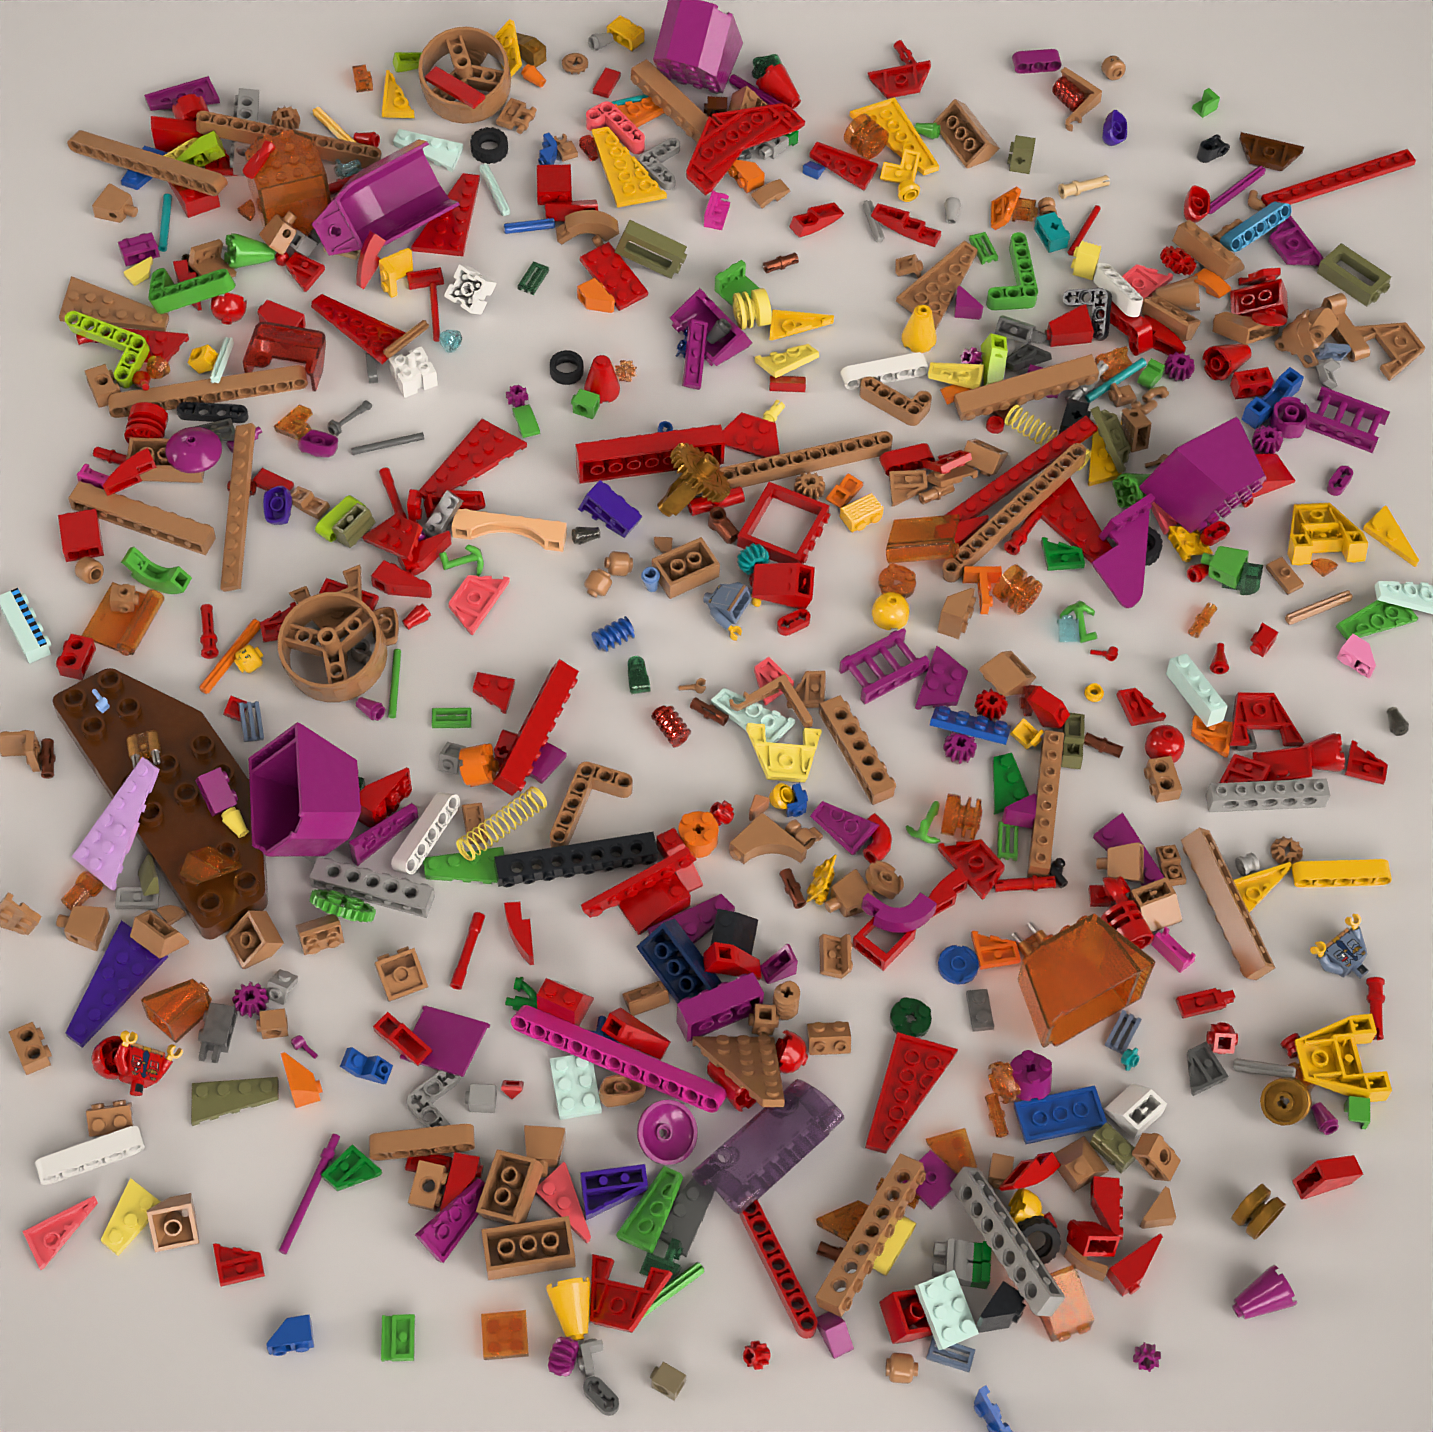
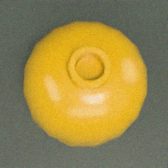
[872,592,909,630]
[1008,1188,1044,1224]

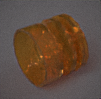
[844,114,889,160]
[992,564,1043,615]
[941,793,983,840]

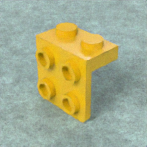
[379,248,413,298]

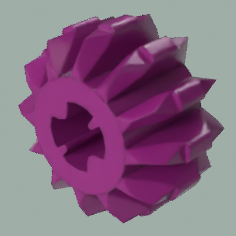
[1164,352,1195,382]
[1251,425,1283,454]
[943,731,977,764]
[232,981,269,1018]
[548,1337,579,1377]

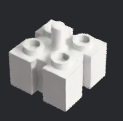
[444,264,497,314]
[389,346,437,397]

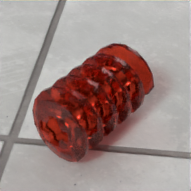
[1052,76,1086,112]
[651,705,691,748]

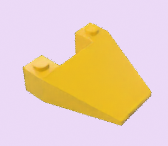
[1287,503,1368,565]
[1294,1014,1392,1102]

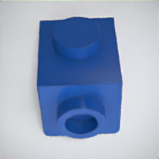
[786,783,808,817]

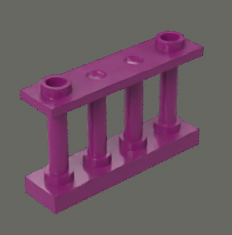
[1306,386,1390,453]
[839,628,930,705]

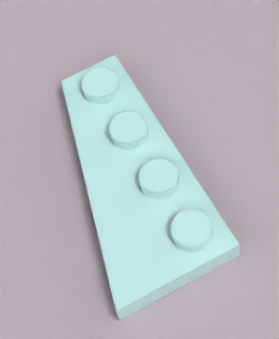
[393,129,463,172]
[1374,581,1433,614]
[711,688,795,743]

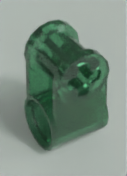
[752,54,783,79]
[628,656,651,695]

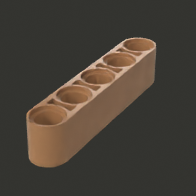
[369,1124,475,1161]

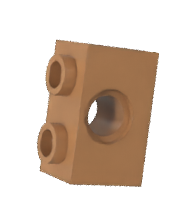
[84,364,121,408]
[1132,1133,1181,1181]
[408,1160,449,1212]

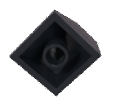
[710,909,758,955]
[976,1281,1026,1333]

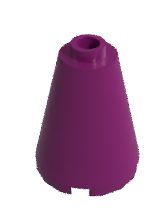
[1232,1265,1297,1319]

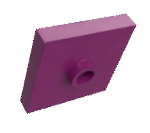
[902,1150,957,1210]

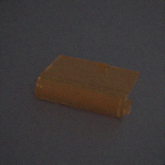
[886,514,960,563]
[82,582,165,656]

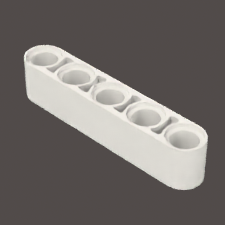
[1093,263,1143,317]
[840,352,929,390]
[391,792,460,874]
[35,1126,145,1185]

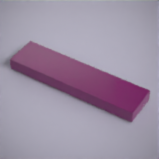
[682,319,708,390]

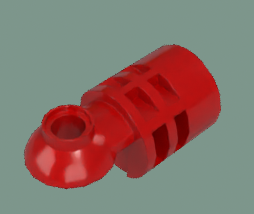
[1101,876,1154,956]

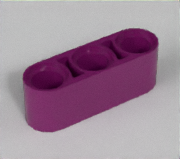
[1012,49,1062,74]

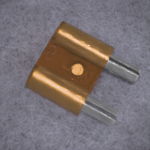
[126,730,161,768]
[1011,921,1058,966]

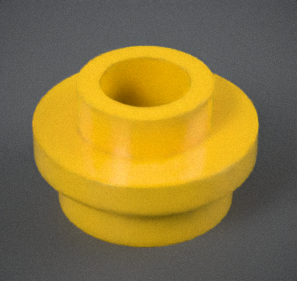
[1084,683,1104,702]

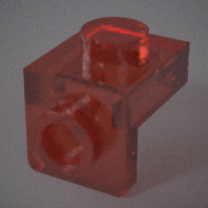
[1019,685,1043,716]

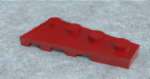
[809,142,878,191]

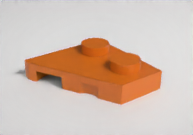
[991,186,1021,230]
[1191,715,1232,758]
[971,931,1021,970]

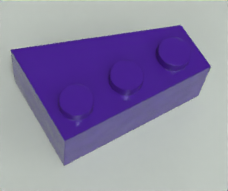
[578,480,642,538]
[580,1164,648,1221]

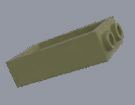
[615,220,687,279]
[1317,243,1392,307]

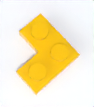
[880,149,921,184]

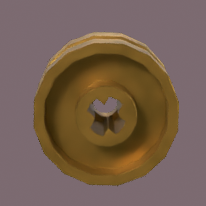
[1260,1077,1312,1126]
[1231,1184,1286,1240]

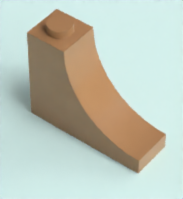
[1212,311,1280,345]
[729,812,807,864]

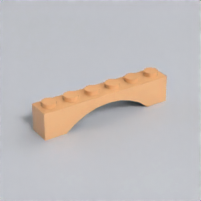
[452,509,567,552]

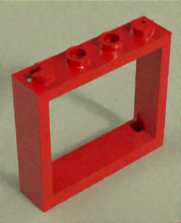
[737,482,831,564]

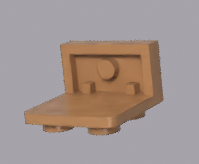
[188,239,237,278]

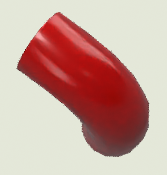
[863,813,892,864]

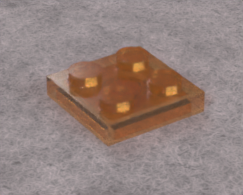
[481,1310,529,1360]

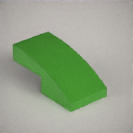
[512,404,540,438]

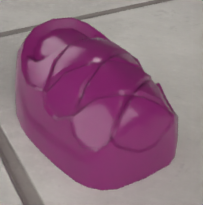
[298,429,338,458]

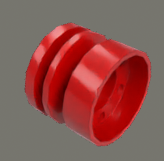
[124,402,168,443]

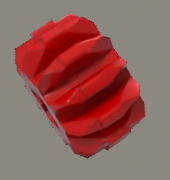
[974,688,1008,721]

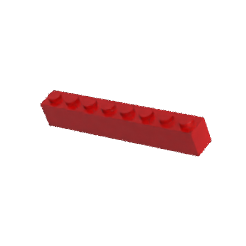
[492,659,579,796]

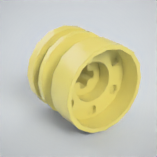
[733,288,772,330]

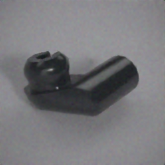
[1049,858,1068,888]

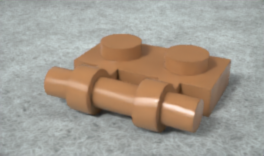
[496,98,537,134]

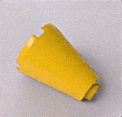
[901,305,937,353]
[546,1277,590,1341]

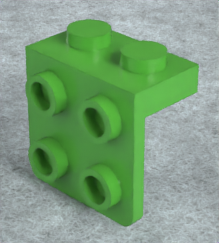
[715,260,760,307]

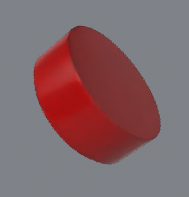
[986,416,1005,434]

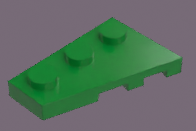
[993,753,1029,815]

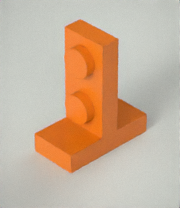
[962,566,1002,614]

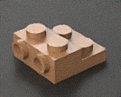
[374,946,428,1002]

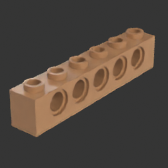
[819,695,896,805]

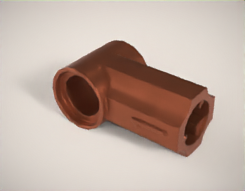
[708,507,739,544]

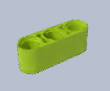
[315,495,366,542]

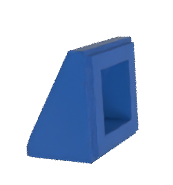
[803,161,826,180]

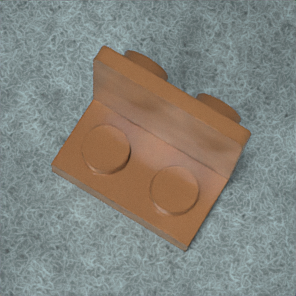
[0,730,41,772]

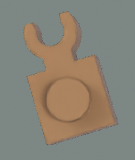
[554,134,578,162]

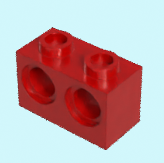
[1230,367,1274,400]
[56,634,96,680]

